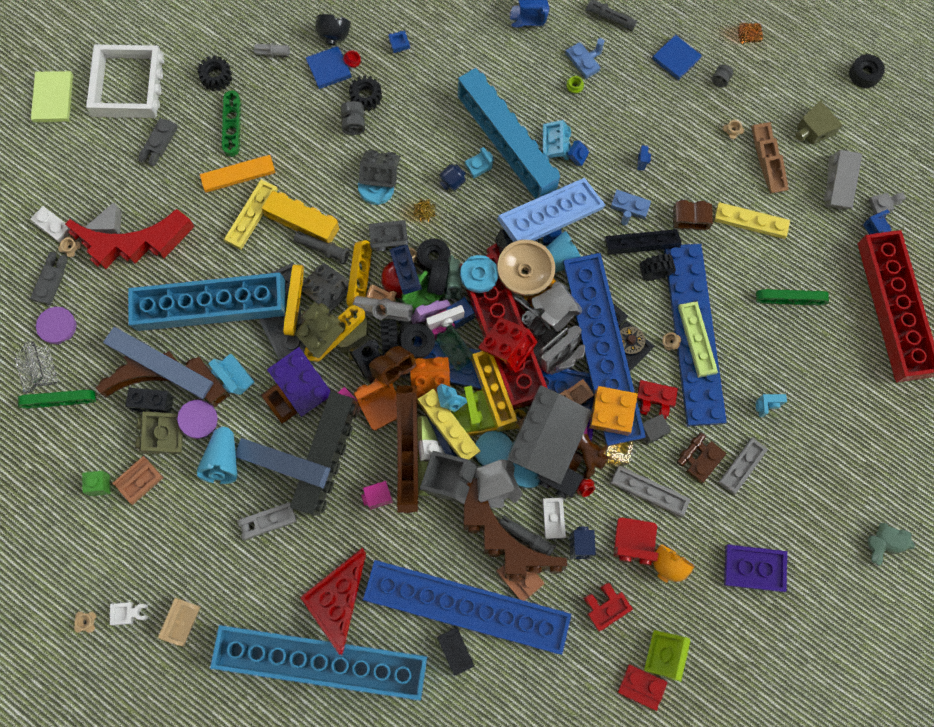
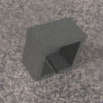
[420,451,477,504]

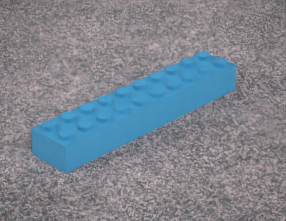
[210,625,427,701]

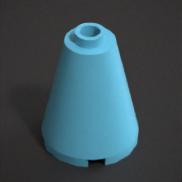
[546,231,581,273]
[197,427,237,484]

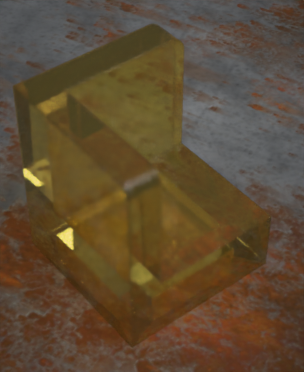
[605,441,633,466]

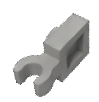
[869,192,906,215]

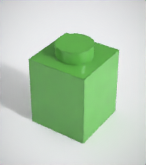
[82,470,111,497]

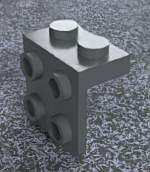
[369,220,408,251]

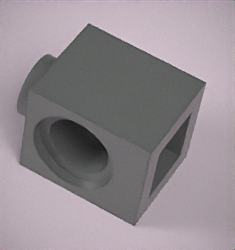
[641,414,671,445]

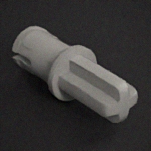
[254,43,290,57]

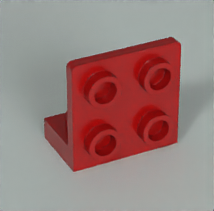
[479,318,538,373]

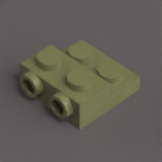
[295,302,344,358]
[135,412,183,454]

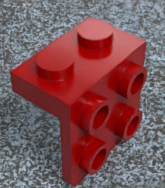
[613,517,658,566]

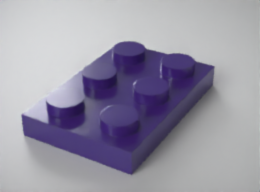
[267,347,330,417]
[724,544,787,592]

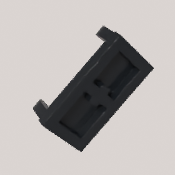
[437,628,475,676]

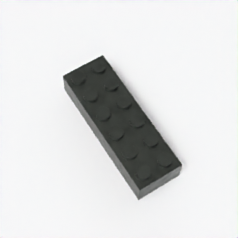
[290,391,360,516]

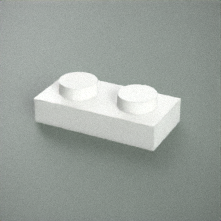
[30,206,69,243]
[542,498,566,540]

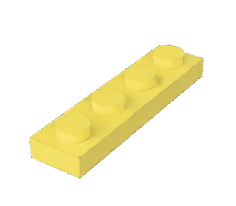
[224,179,278,250]
[714,202,790,239]
[417,389,480,460]

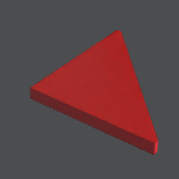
[300,548,366,656]

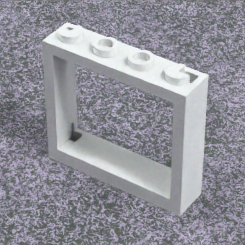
[86,45,165,118]

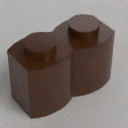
[673,200,713,230]
[369,346,416,385]

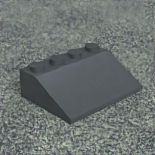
[506,385,593,484]

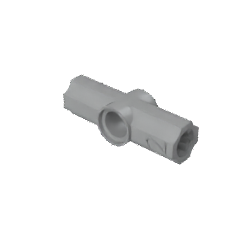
[353,296,413,322]

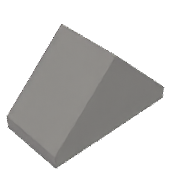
[85,202,122,234]

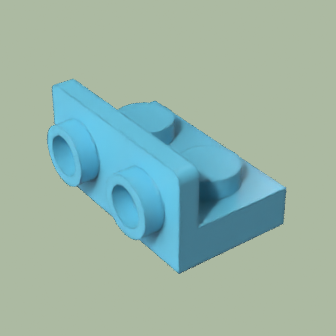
[543,120,571,160]

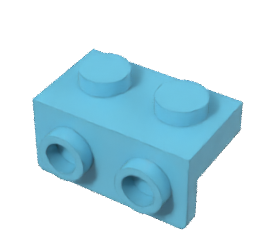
[208,354,254,395]

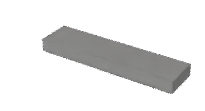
[610,465,691,518]

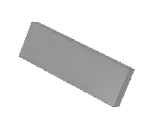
[718,437,768,495]

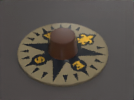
[620,327,645,354]

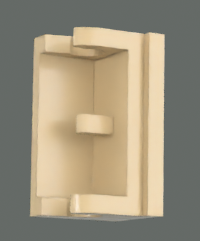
[158,598,200,646]

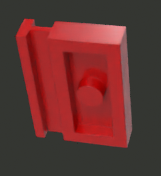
[617,664,668,711]

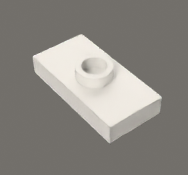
[426,305,465,330]

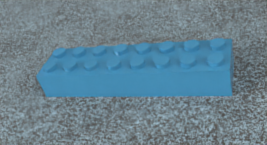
[458,68,560,199]
[128,272,287,331]

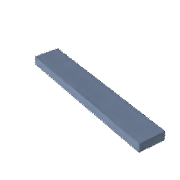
[103,327,214,400]
[236,438,331,488]

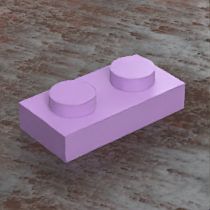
[411,300,451,324]

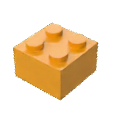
[589,386,638,436]

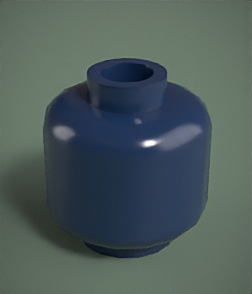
[439,164,466,191]

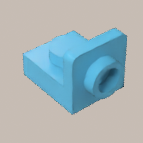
[465,147,494,178]
[437,383,467,412]
[756,394,787,417]

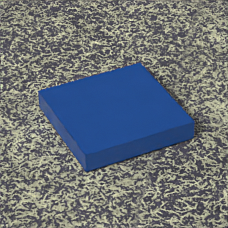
[652,34,702,80]
[306,46,352,89]

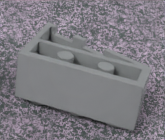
[824,150,863,210]

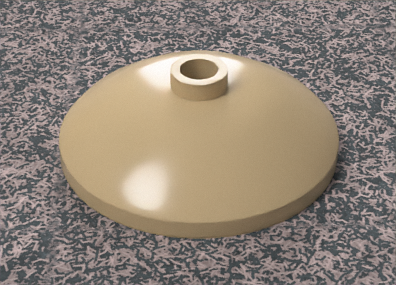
[497,240,555,295]

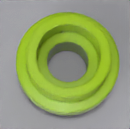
[566,76,584,94]

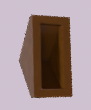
[261,383,298,424]

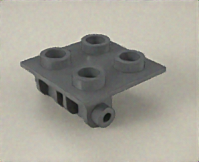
[513,295,552,336]

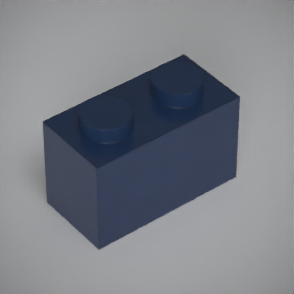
[569,526,596,559]

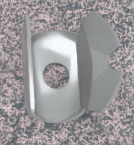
[532,281,582,332]
[537,327,585,375]
[474,459,523,508]

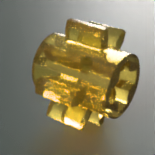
[414,199,435,222]

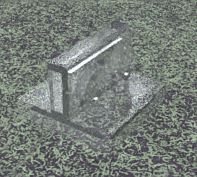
[15,341,58,393]

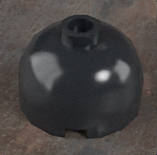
[315,14,351,45]

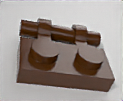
[677,432,727,484]

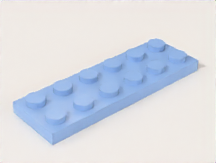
[497,178,605,242]

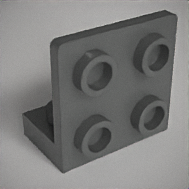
[359,150,401,188]
[301,263,349,313]

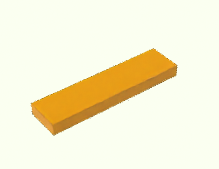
[200,155,276,193]

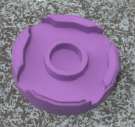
[36,307,77,345]
[177,400,218,439]

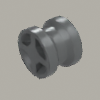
[711,65,734,87]

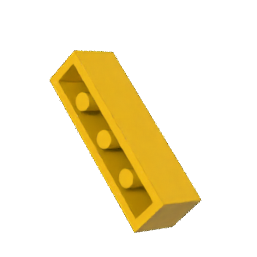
[262,190,339,243]
[472,351,517,432]

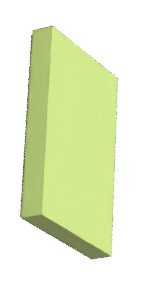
[31,71,73,122]

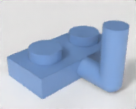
[565,38,604,79]
[610,190,651,225]

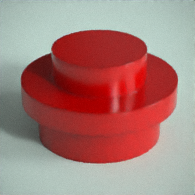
[343,50,361,68]
[576,479,595,497]

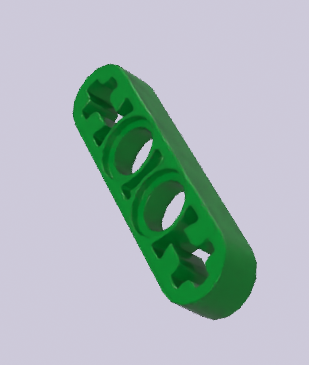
[222,90,241,157]
[756,289,829,306]
[18,390,96,409]

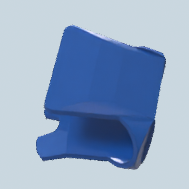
[510,0,549,28]

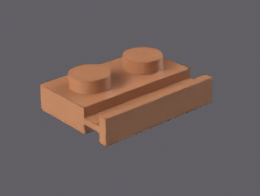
[113,456,164,505]
[496,565,545,601]

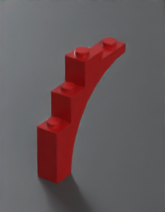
[65,209,194,269]

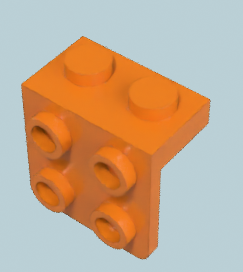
[410,357,450,404]
[354,379,397,431]

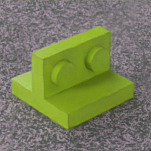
[452,386,495,433]
[644,630,690,682]

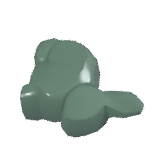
[444,255,463,300]
[868,523,915,566]

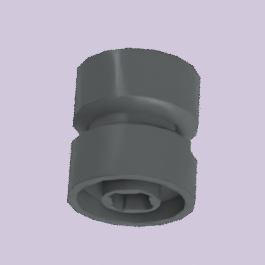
[341,101,365,135]

